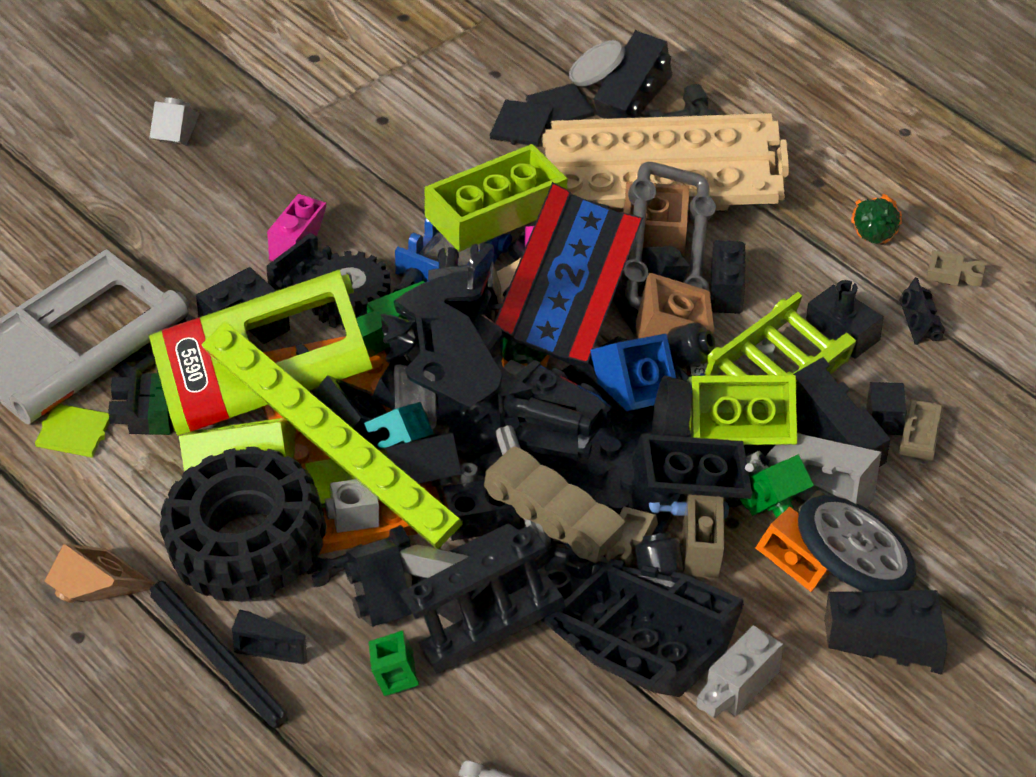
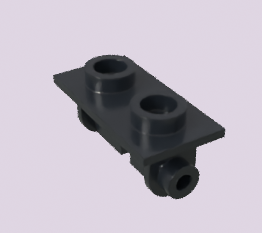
[899,277,945,345]

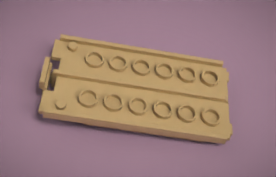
[543,113,789,213]

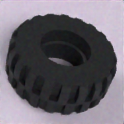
[160,447,326,602]

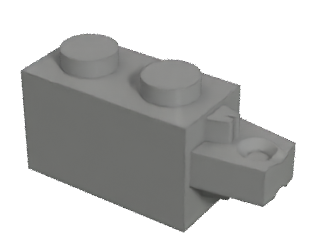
[697,626,783,718]

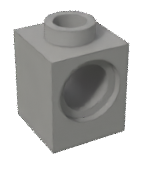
[325,479,379,533]

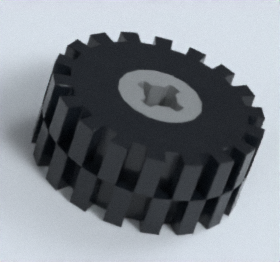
[309,251,391,330]

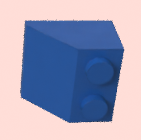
[590,334,676,411]

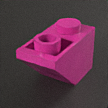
[267,193,326,261]

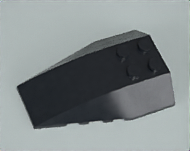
[506,546,744,697]

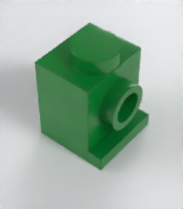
[368,630,419,697]

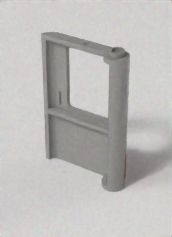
[0,249,189,424]

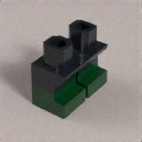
[108,367,171,435]

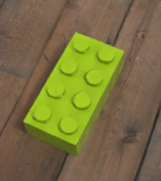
[425,144,568,252]

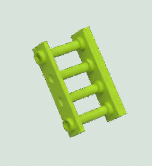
[704,292,856,376]

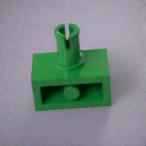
[740,454,814,519]

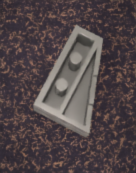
[766,433,881,508]

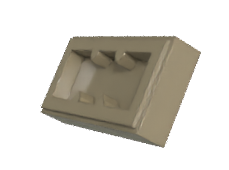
[899,399,944,461]

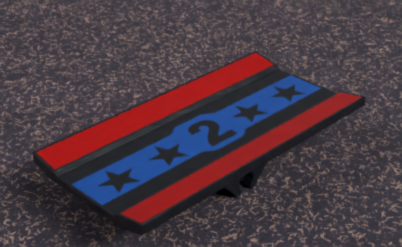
[495,182,643,367]

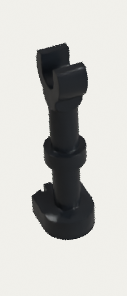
[307,525,411,587]

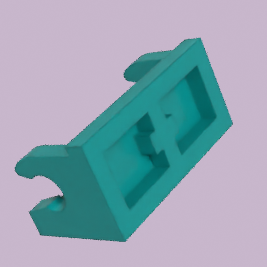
[364,402,434,448]

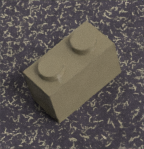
[683,494,724,578]

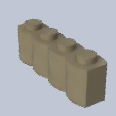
[484,446,625,563]

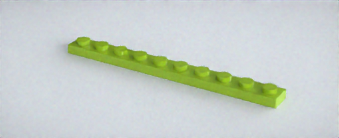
[201,321,462,549]

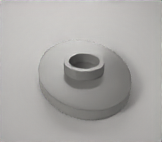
[569,40,625,86]

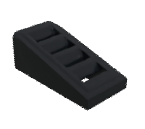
[232,609,307,664]

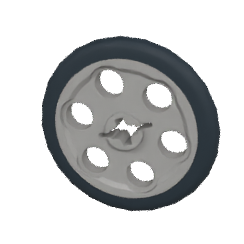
[798,495,916,591]

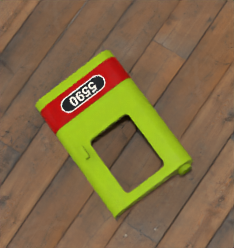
[149,269,373,436]

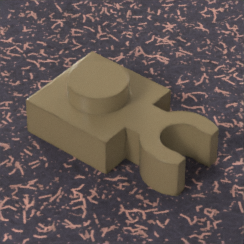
[926,250,986,287]
[605,507,658,567]

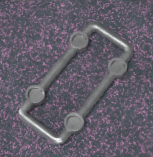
[620,161,716,310]

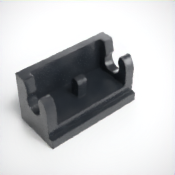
[266,233,332,291]

